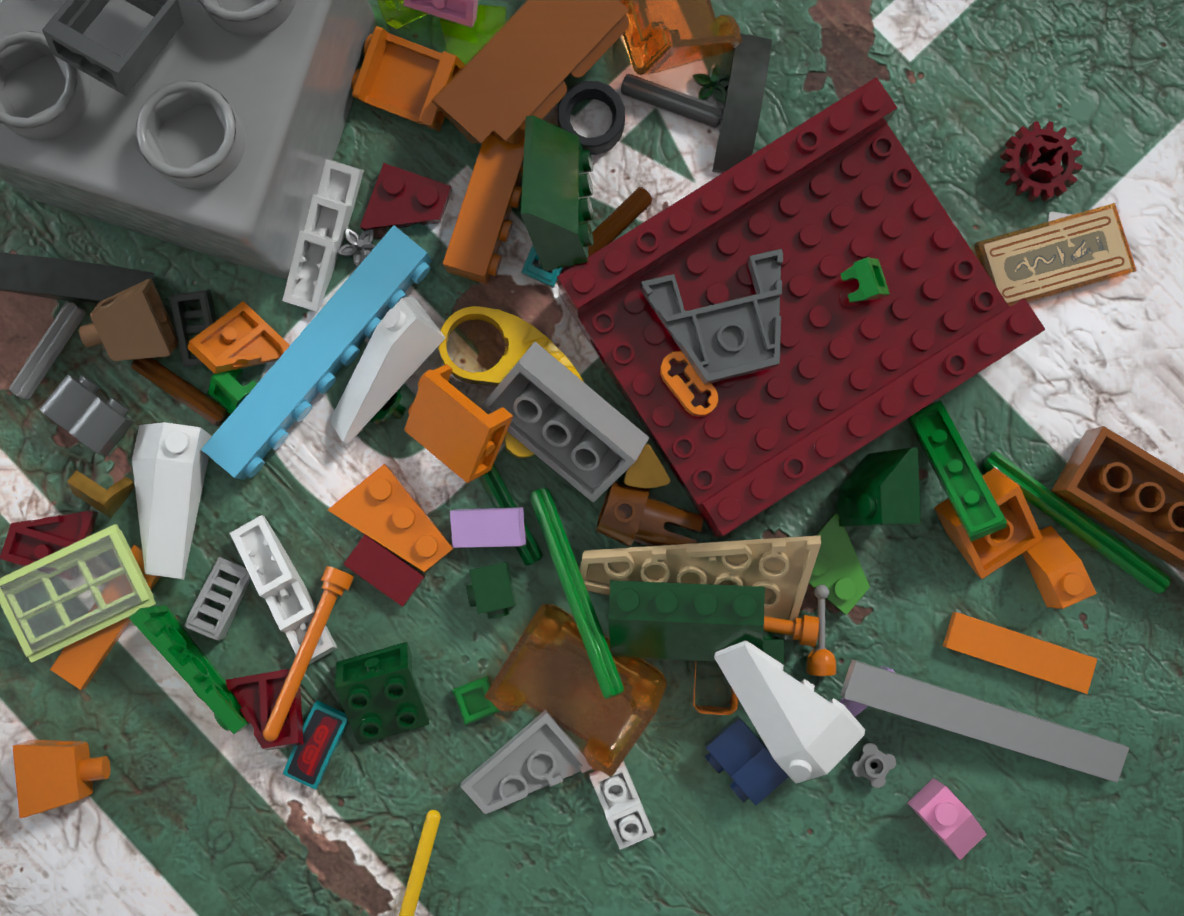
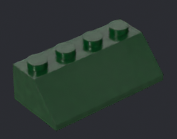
[521,115,594,271]
[609,580,765,661]

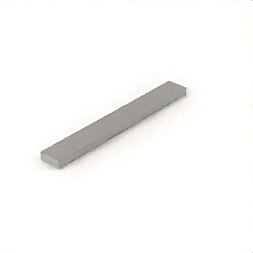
[840,659,1129,783]

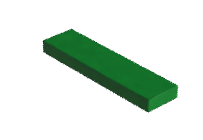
[907,401,1007,542]

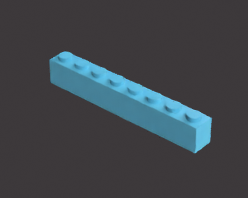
[201,225,432,480]

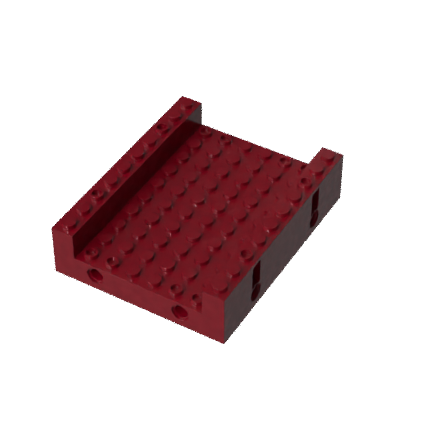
[557,77,1046,537]

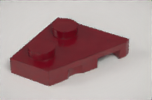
[0,511,98,580]
[226,669,304,750]

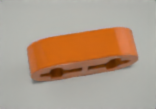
[660,351,718,417]

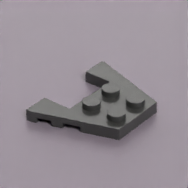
[640,249,783,385]

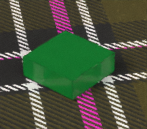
[452,676,500,725]

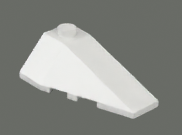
[330,296,446,445]
[132,422,212,580]
[714,640,865,783]

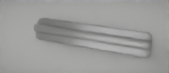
[9,302,85,400]

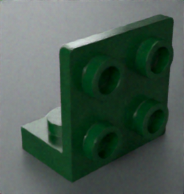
[335,642,429,745]

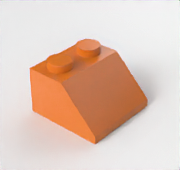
[934,468,1043,579]

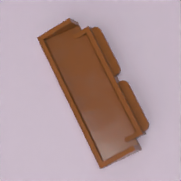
[431,0,629,144]

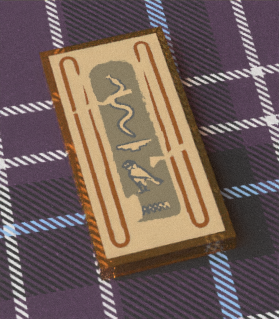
[974,203,1137,306]

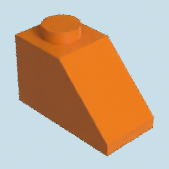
[1022,526,1097,609]

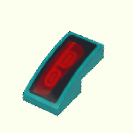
[282,700,348,790]

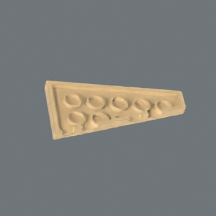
[580,535,821,621]

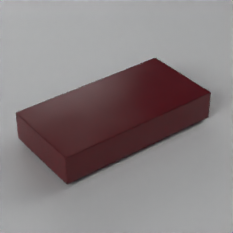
[343,534,426,607]

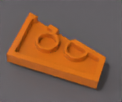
[327,464,454,572]

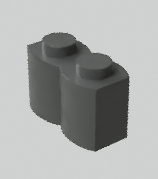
[40,374,134,456]

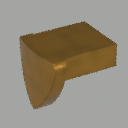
[624,444,670,488]
[67,470,135,519]

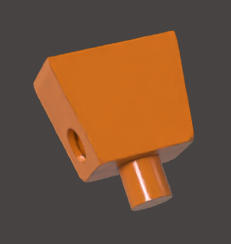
[13,739,111,818]

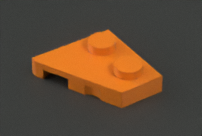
[188,301,290,374]

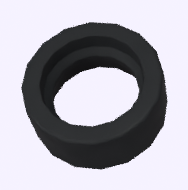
[558,81,625,155]

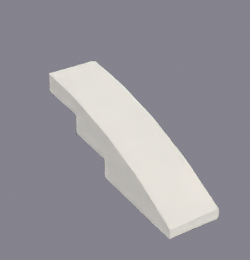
[282,159,364,312]
[230,515,338,664]

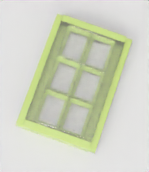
[0,524,156,663]

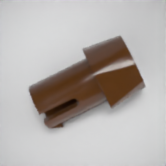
[596,481,703,547]

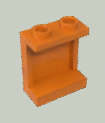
[351,26,464,132]
[404,364,513,484]

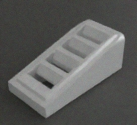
[184,557,251,640]

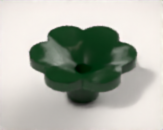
[370,387,406,424]

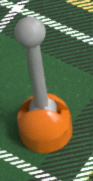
[806,585,836,676]

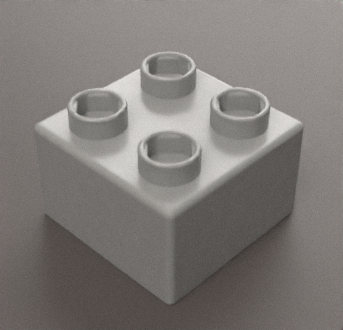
[0,0,378,279]

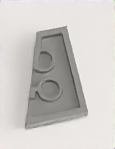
[461,709,594,814]

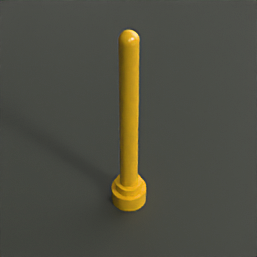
[399,810,441,916]

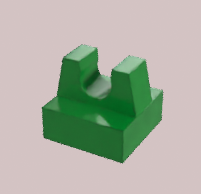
[841,257,890,302]
[208,368,257,415]

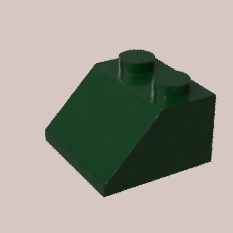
[836,447,921,526]

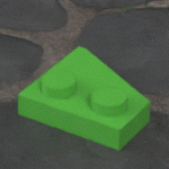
[809,513,870,615]

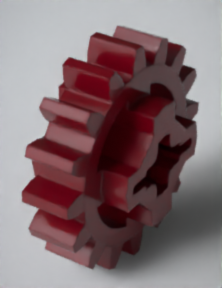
[1000,121,1082,202]

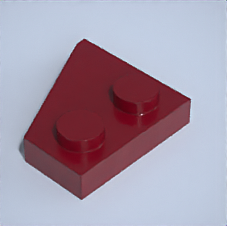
[360,163,452,231]

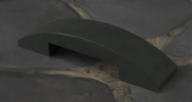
[712,33,772,173]

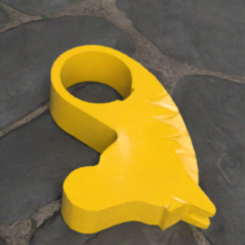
[439,306,584,458]

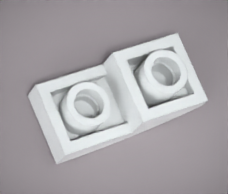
[589,759,654,850]

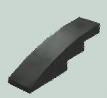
[0,253,155,304]

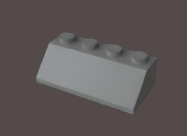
[480,342,649,503]

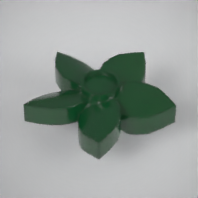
[693,62,730,104]

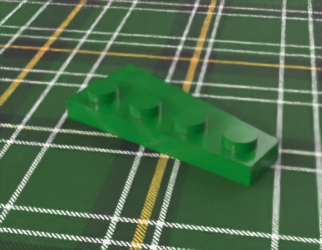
[129,605,250,734]

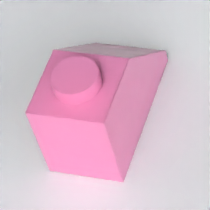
[907,778,987,860]

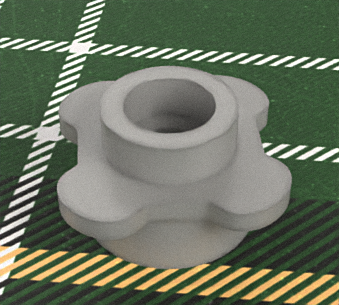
[852,743,896,788]

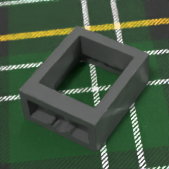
[42,0,184,96]

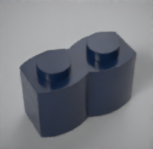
[704,715,789,806]

